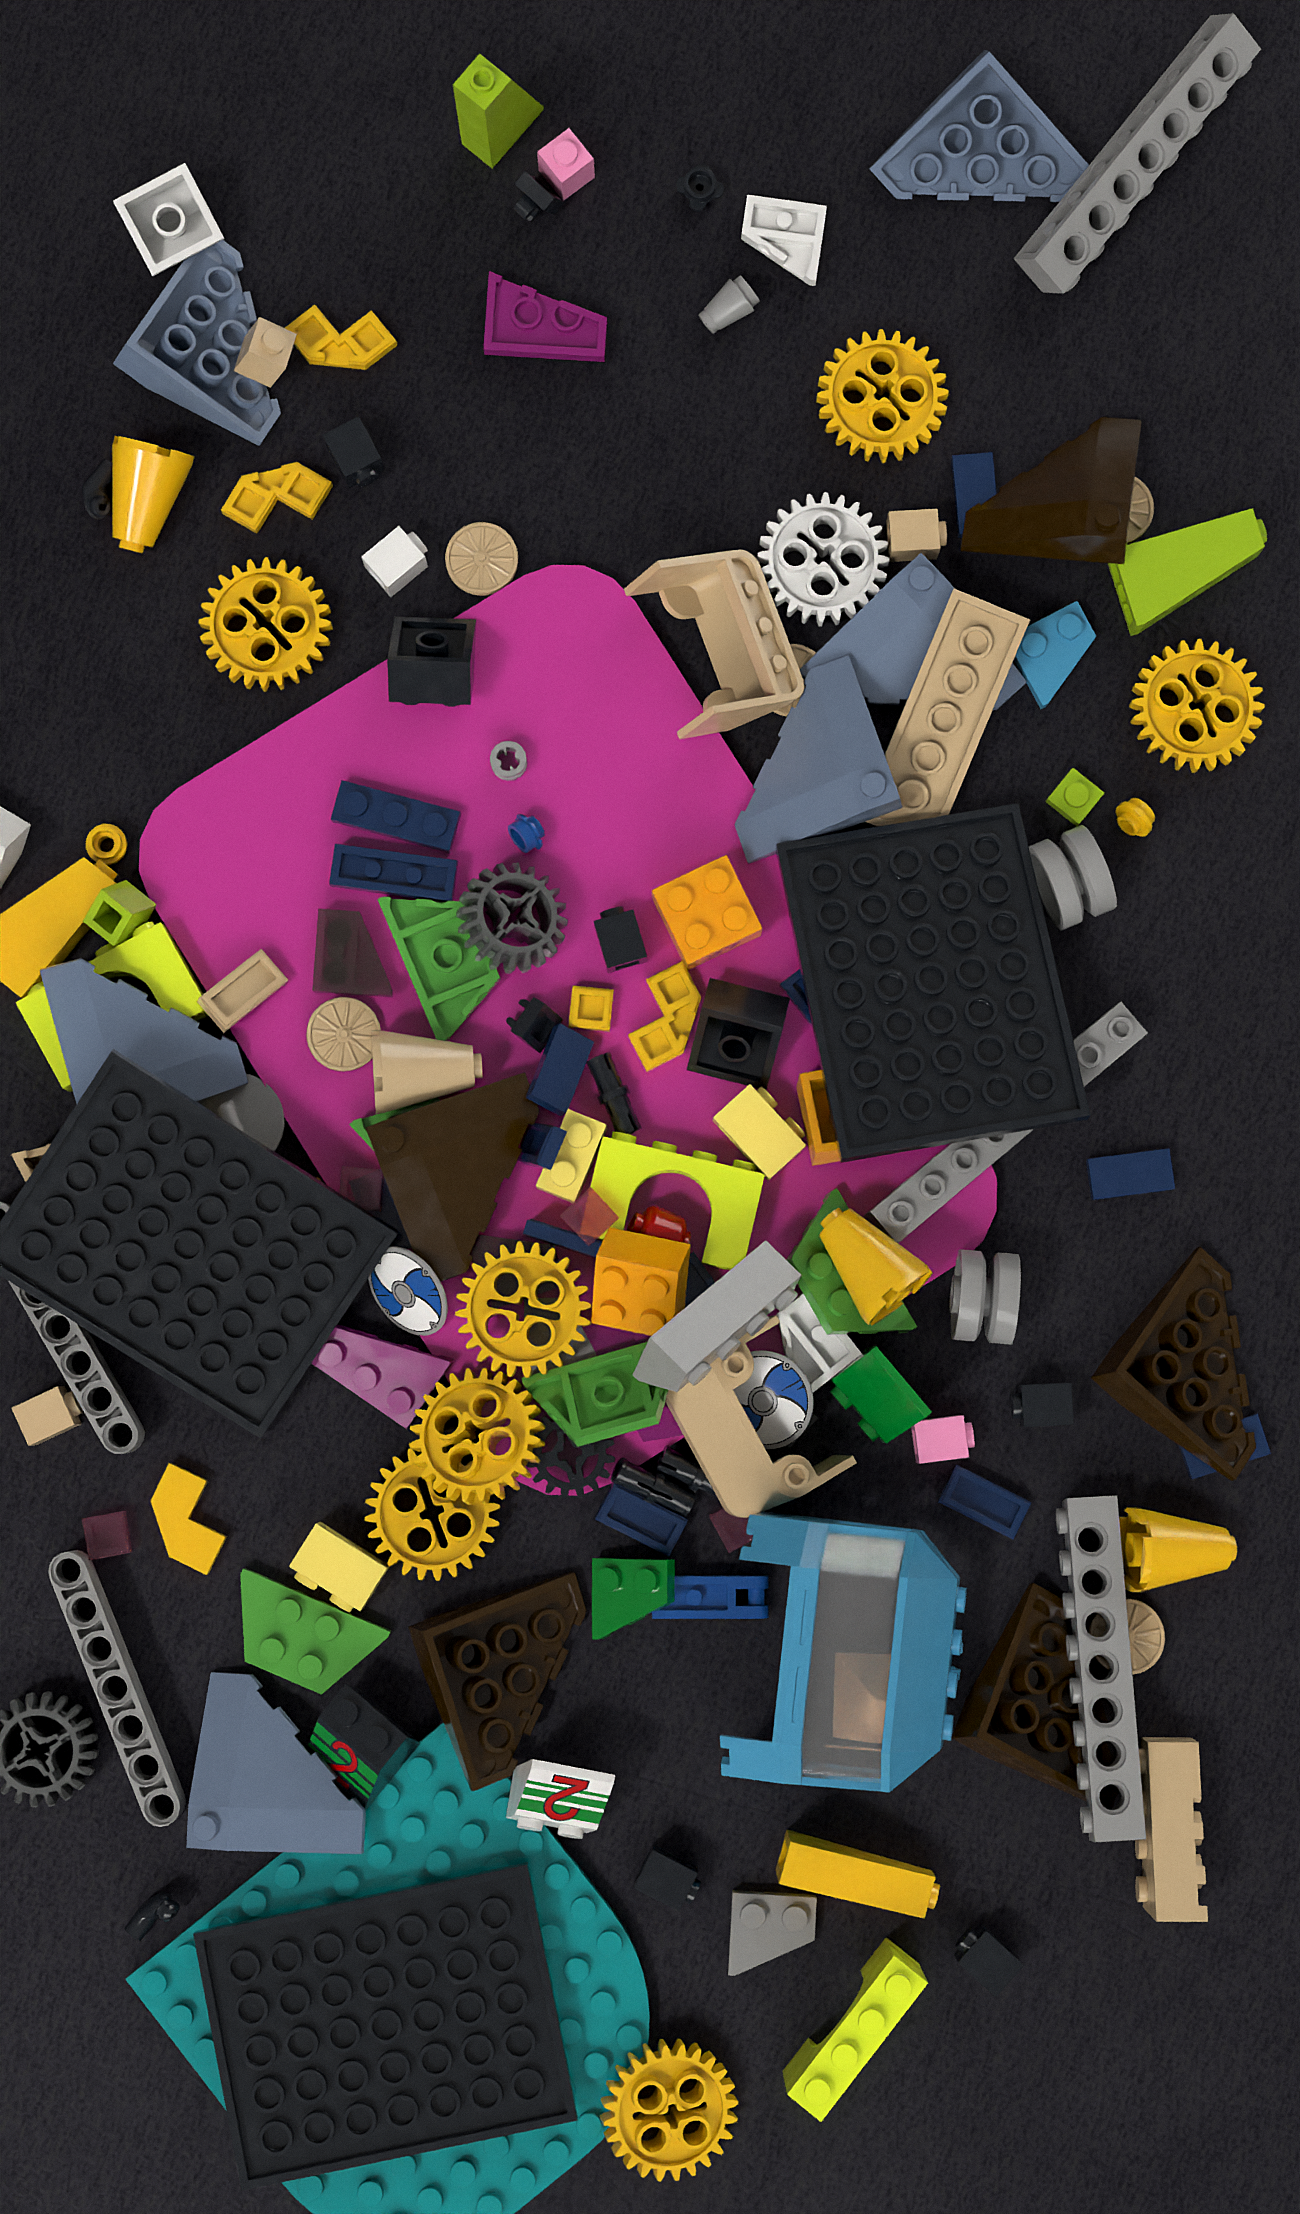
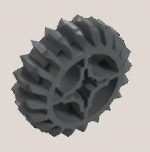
[456,862,568,974]
[0,1691,99,1807]

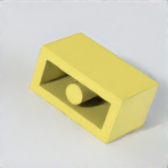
[712,1084,806,1181]
[536,1109,607,1205]
[289,1522,390,1613]

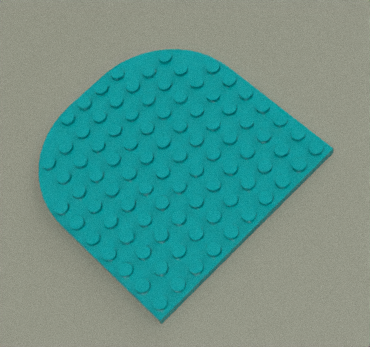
[126,1723,650,2214]

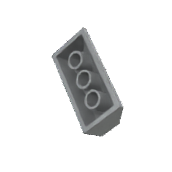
[633,1240,802,1392]

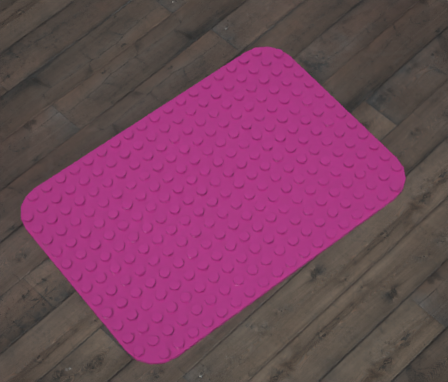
[139,565,997,1495]

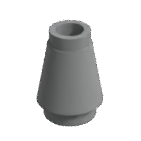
[698,276,760,334]

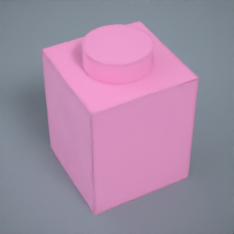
[537,128,595,201]
[911,1415,975,1464]

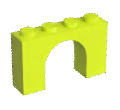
[15,922,209,1092]
[579,1131,765,1270]
[783,1937,928,2122]

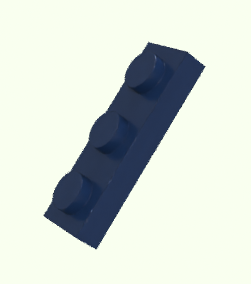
[331,780,461,853]
[329,844,458,902]

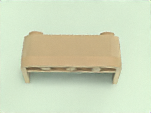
[624,550,804,739]
[665,1315,857,1518]

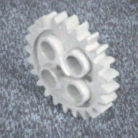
[757,492,889,626]

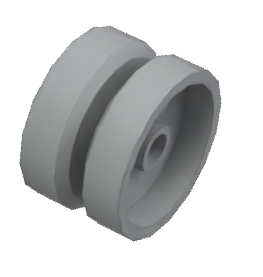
[1029,825,1117,931]
[950,1249,1021,1345]

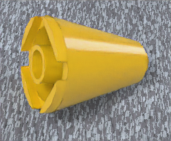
[112,436,194,553]
[819,1208,933,1325]
[1119,1507,1237,1592]

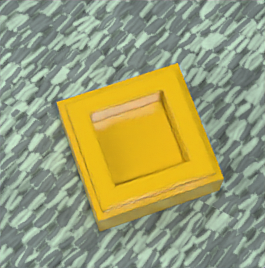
[569,986,614,1032]

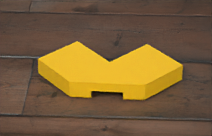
[285,305,397,370]
[221,462,333,534]
[628,961,701,1072]
[151,1463,227,1575]

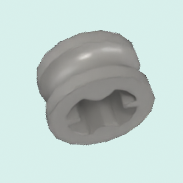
[490,741,527,781]

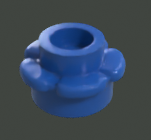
[508,814,545,853]

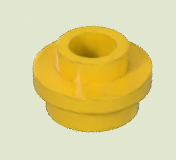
[1116,798,1155,837]
[86,824,127,865]

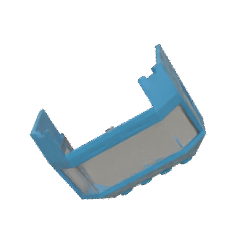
[720,1512,967,1792]

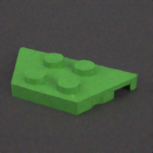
[377,897,501,1041]
[786,1188,917,1335]
[521,1342,668,1447]
[240,1568,391,1695]

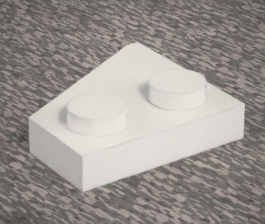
[741,195,827,286]
[777,1293,862,1392]

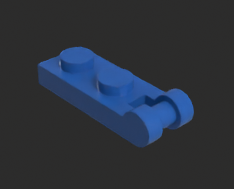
[652,1575,769,1619]

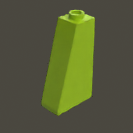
[453,54,544,169]
[1108,508,1267,636]

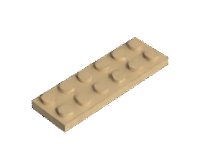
[865,589,1030,827]

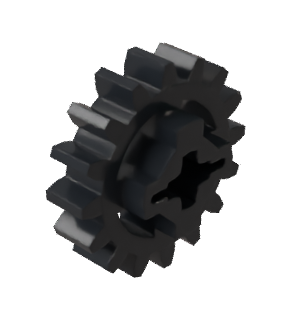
[526,1416,615,1499]

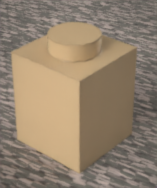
[234,317,297,388]
[886,508,947,562]
[12,1386,83,1446]

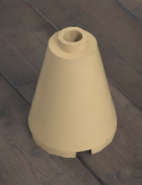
[371,1030,482,1114]

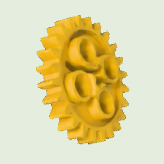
[816,329,949,463]
[199,557,333,691]
[1129,639,1265,773]
[455,1241,592,1378]
[409,1368,545,1505]
[364,1447,500,1581]
[600,2038,738,2182]

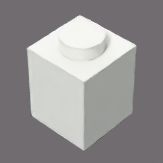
[362,526,428,597]

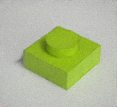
[1046,768,1104,827]

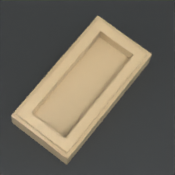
[197,949,288,1033]

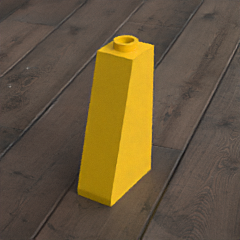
[0,857,118,998]
[776,1830,940,1919]

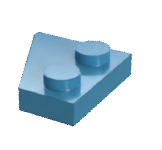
[1014,601,1096,709]

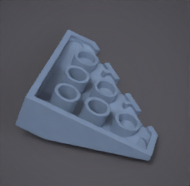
[869,50,1089,202]
[113,240,281,446]
[800,553,1027,710]
[734,655,903,864]
[40,958,248,1104]
[186,1672,366,1854]

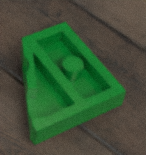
[592,1557,675,1640]

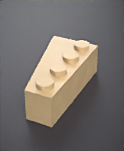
[1135,1737,1208,1922]

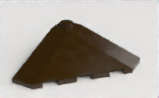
[961,417,1142,564]
[366,1072,540,1282]
[1091,1247,1256,1481]
[408,1572,587,1791]
[952,1583,1118,1809]

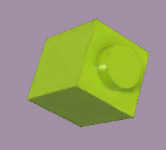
[83,880,157,946]

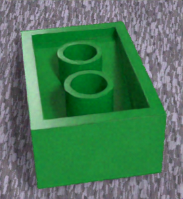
[830,1346,932,1444]

